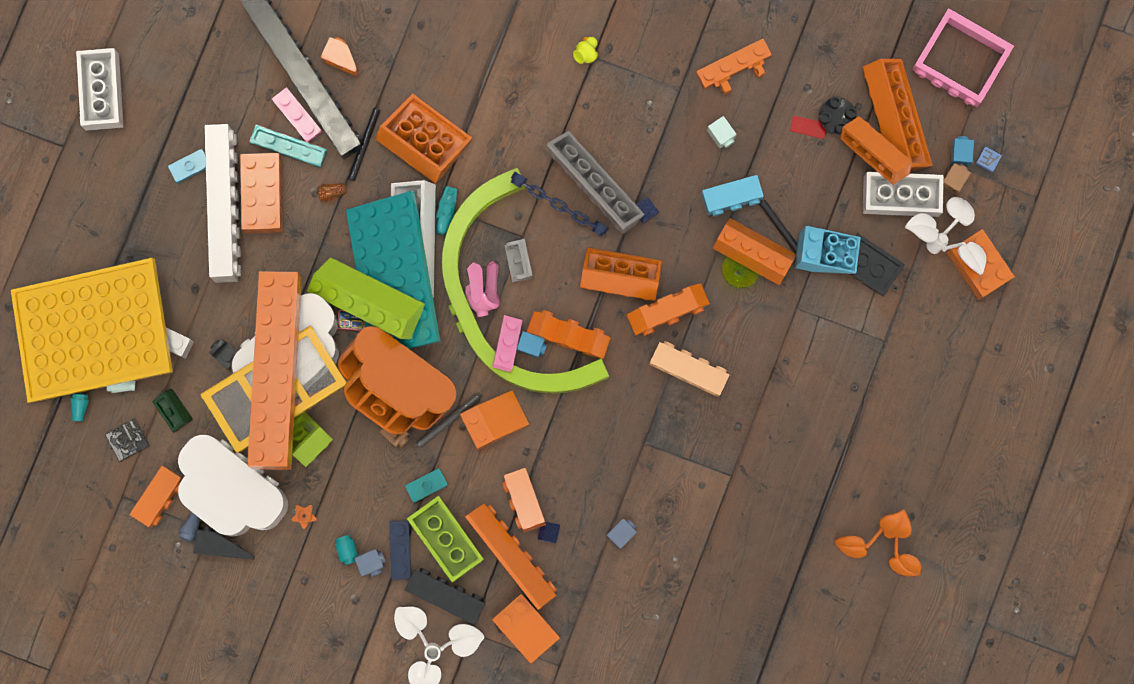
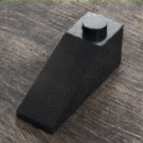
[193,527,255,560]

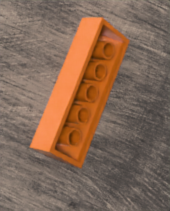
[863,59,933,172]
[465,504,557,610]

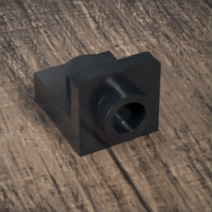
[209,339,237,370]

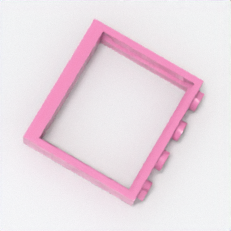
[912,8,1014,107]

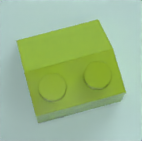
[292,412,333,467]

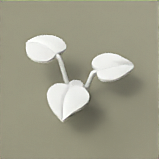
[905,197,986,275]
[394,607,484,684]

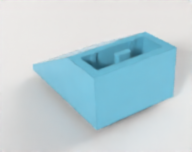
[795,226,861,274]

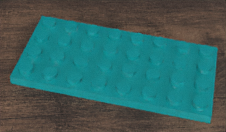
[346,191,440,349]

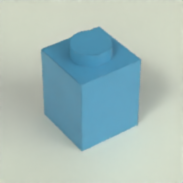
[950,136,974,166]
[517,331,547,359]

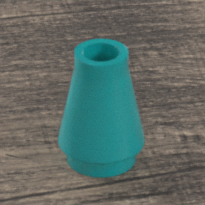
[70,393,90,421]

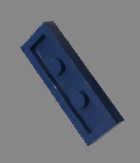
[389,521,411,580]

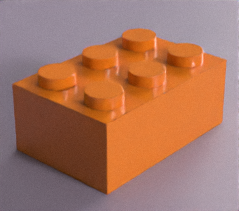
[947,229,1015,301]

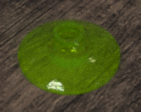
[721,257,759,288]

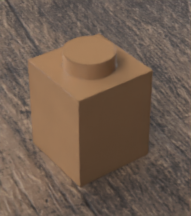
[943,163,971,195]

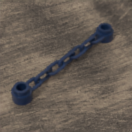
[511,171,609,237]

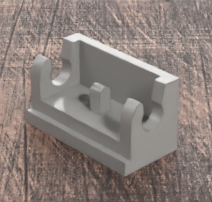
[504,239,533,283]

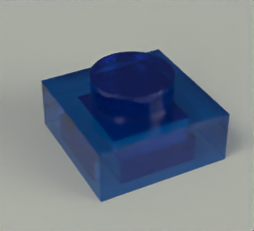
[637,197,659,224]

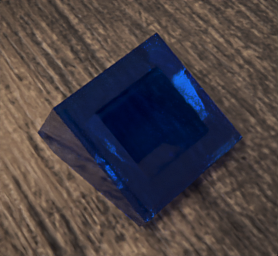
[537,522,560,544]

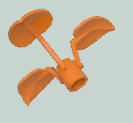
[834,510,922,577]

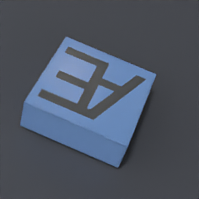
[975,147,1002,173]

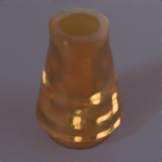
[317,183,346,202]

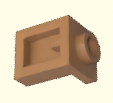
[380,429,410,448]

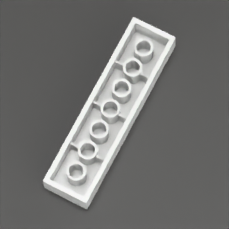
[205,124,241,283]

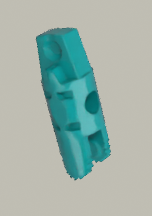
[435,186,457,236]

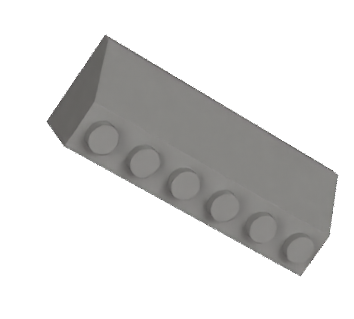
[546,131,645,234]

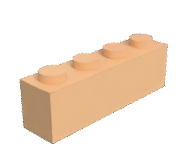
[649,341,729,397]

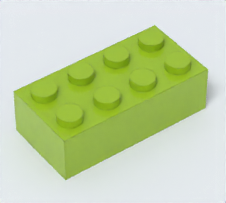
[407,496,485,583]

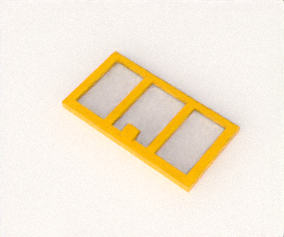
[201,325,346,453]

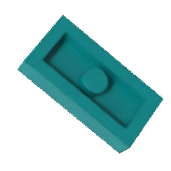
[405,468,448,503]

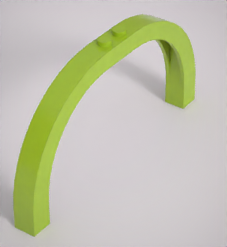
[442,168,609,394]

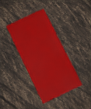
[790,115,826,139]

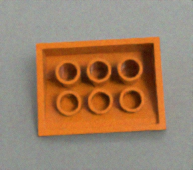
[375,94,472,184]

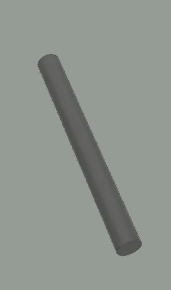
[416,394,480,448]

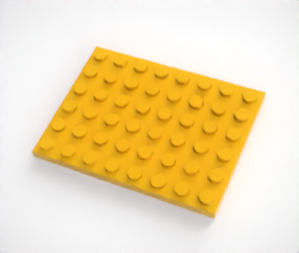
[11,258,173,403]

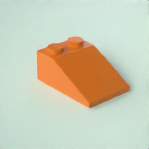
[460,390,529,450]
[492,594,560,663]

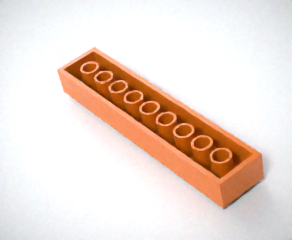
[247,271,302,470]

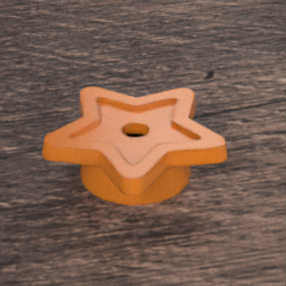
[291,505,317,529]

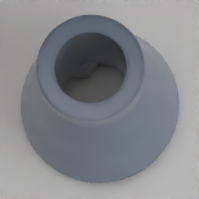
[179,512,200,542]

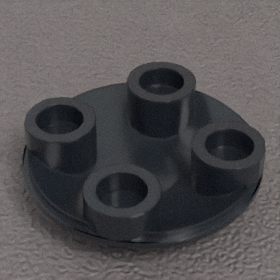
[819,97,857,134]

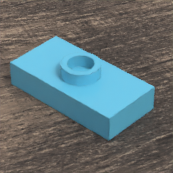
[168,149,206,184]

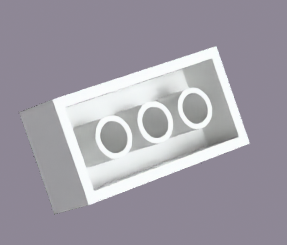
[76,48,123,131]
[863,172,943,217]

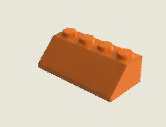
[712,218,796,285]
[580,247,662,301]

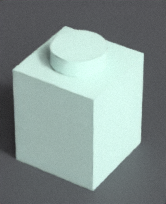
[707,116,737,149]

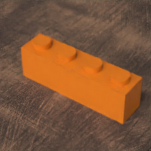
[840,116,912,185]

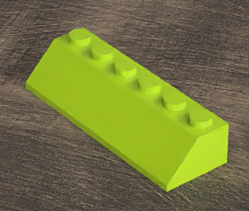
[307,258,425,339]

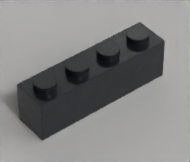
[405,568,486,625]

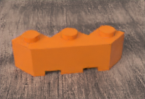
[627,283,710,336]
[527,310,611,359]

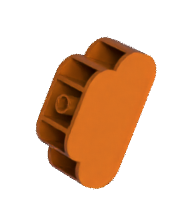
[338,326,456,434]

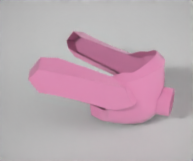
[466,261,500,317]

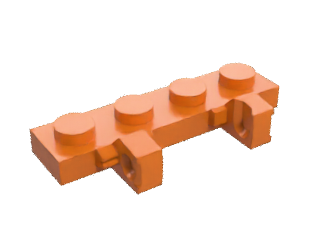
[696,39,772,95]

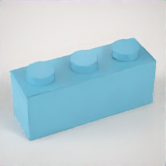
[701,175,764,217]

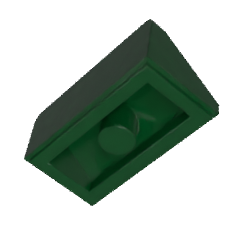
[152,389,193,433]

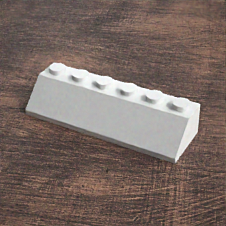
[391,180,436,297]

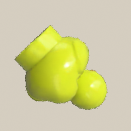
[573,37,598,64]

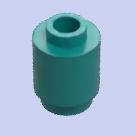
[335,535,358,565]

